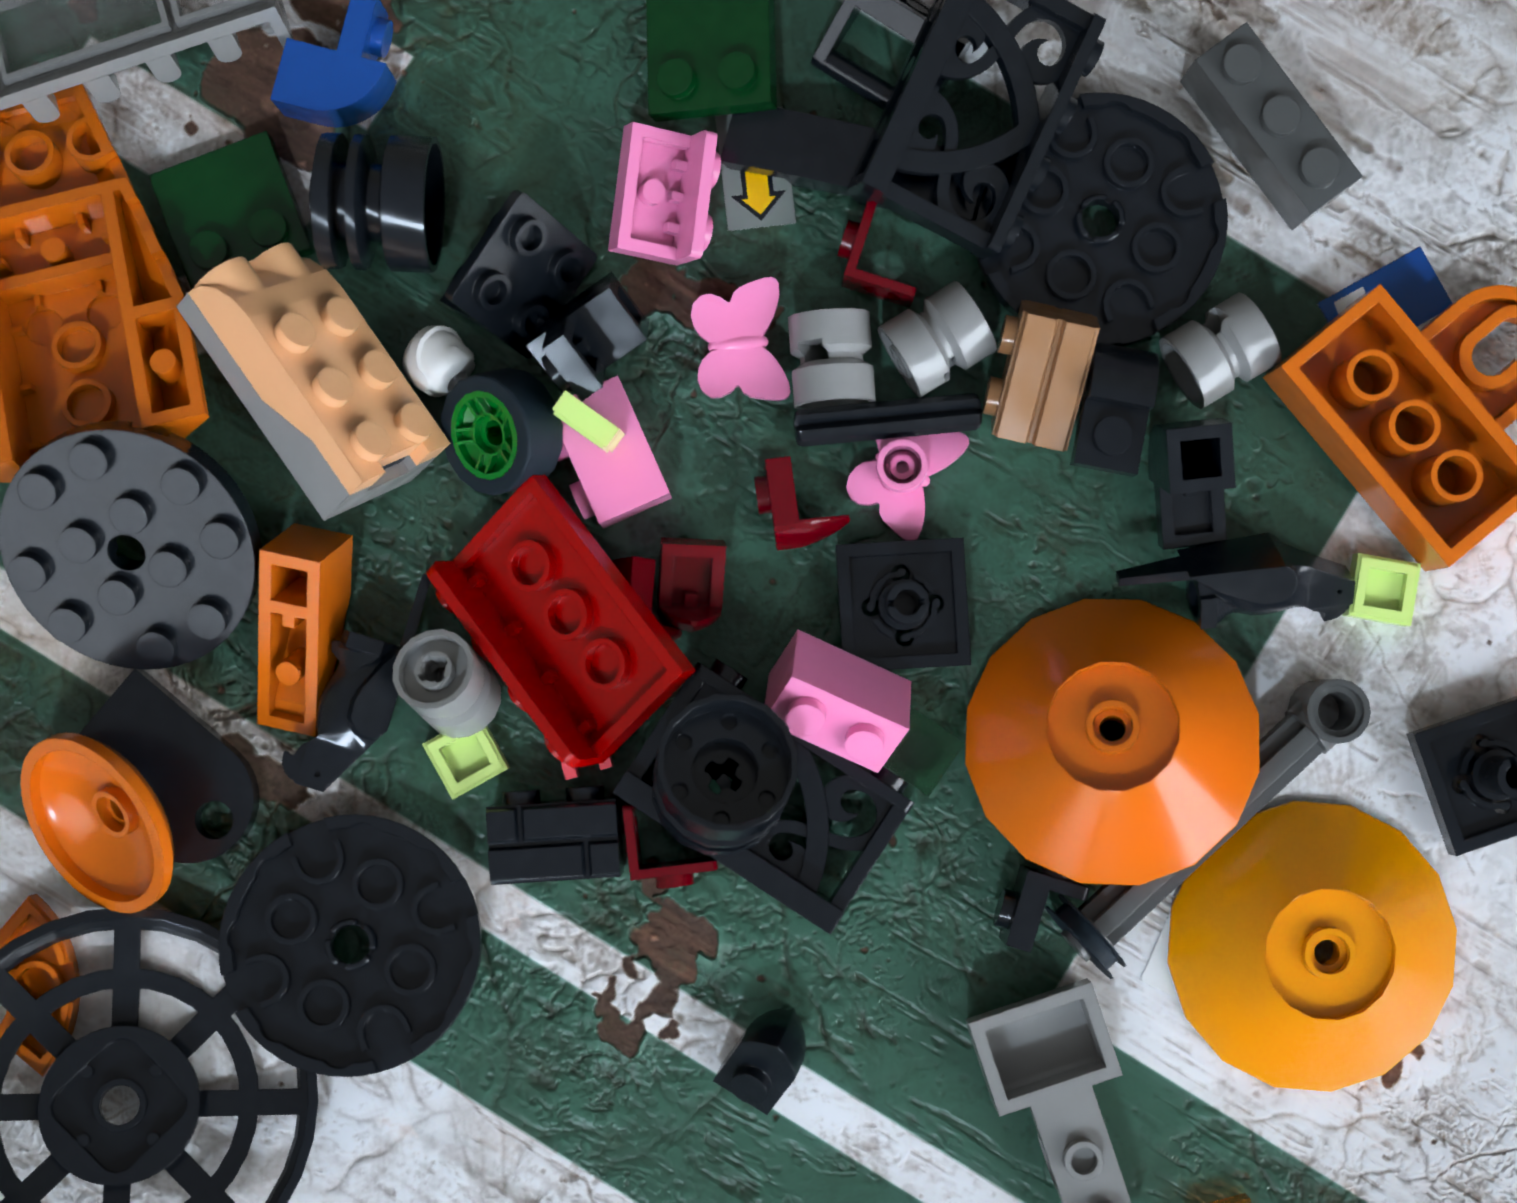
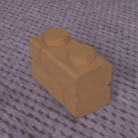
[982,300,1100,452]

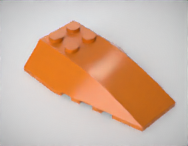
[0,84,209,483]

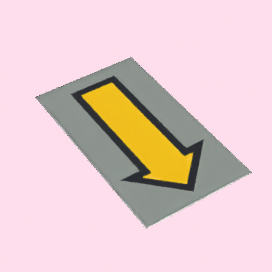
[715,106,796,231]

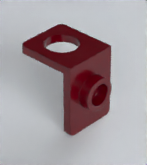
[837,201,917,308]
[622,803,719,889]

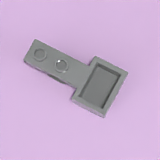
[965,978,1131,1203]

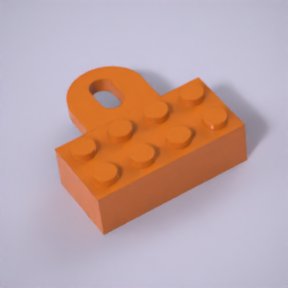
[1262,284,1517,571]

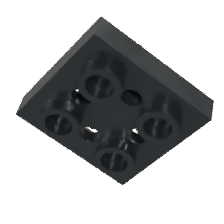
[835,537,971,670]
[1406,696,1517,856]

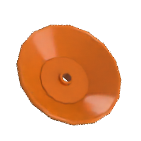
[965,599,1260,886]

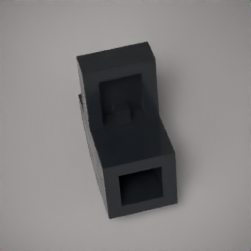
[526,272,649,402]
[1070,342,1159,477]
[1148,418,1236,550]

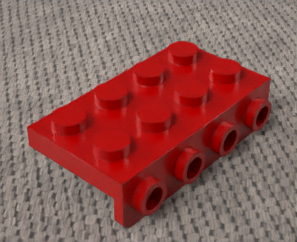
[426,475,696,768]

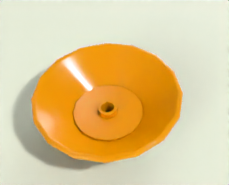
[1167,800,1457,1092]

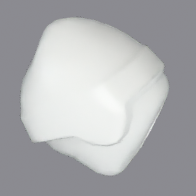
[402,325,475,397]

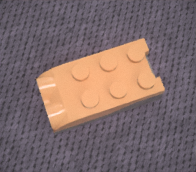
[176,242,450,521]

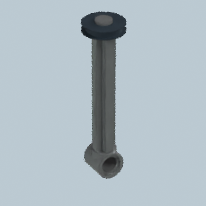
[1045,679,1371,979]

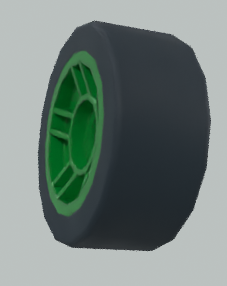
[441,368,563,496]

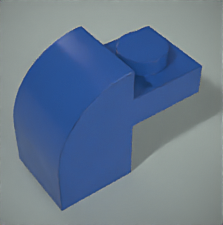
[270,0,397,128]

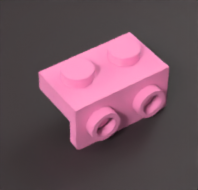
[608,122,721,266]

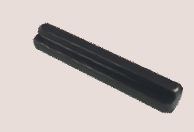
[793,393,982,447]

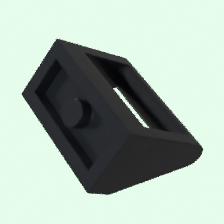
[810,0,972,128]

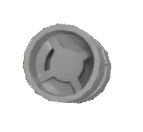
[877,280,997,398]
[1159,292,1281,409]
[788,308,876,409]
[393,629,501,738]

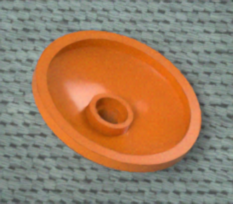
[20,733,174,913]

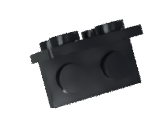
[440,190,597,358]

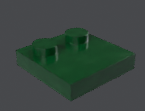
[646,0,777,122]
[148,131,316,290]

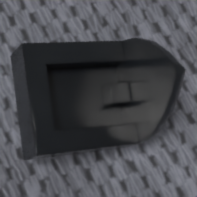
[713,1008,806,1115]

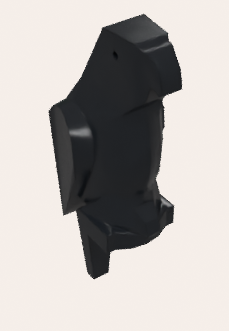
[1116,532,1355,630]
[282,574,430,792]

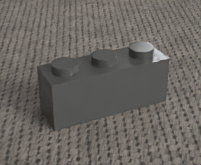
[1180,22,1363,230]

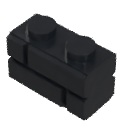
[486,785,624,885]

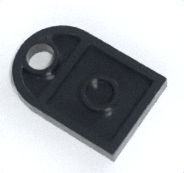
[79,668,259,863]

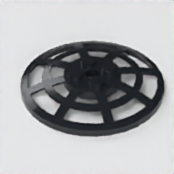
[0,909,318,1203]

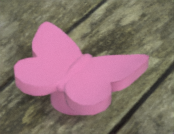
[691,277,791,401]
[846,432,969,541]

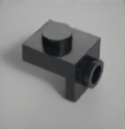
[993,865,1090,953]

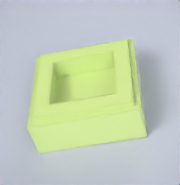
[552,390,625,453]
[1342,553,1421,627]
[422,726,511,800]

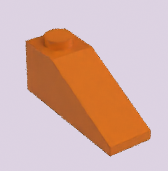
[257,523,353,737]

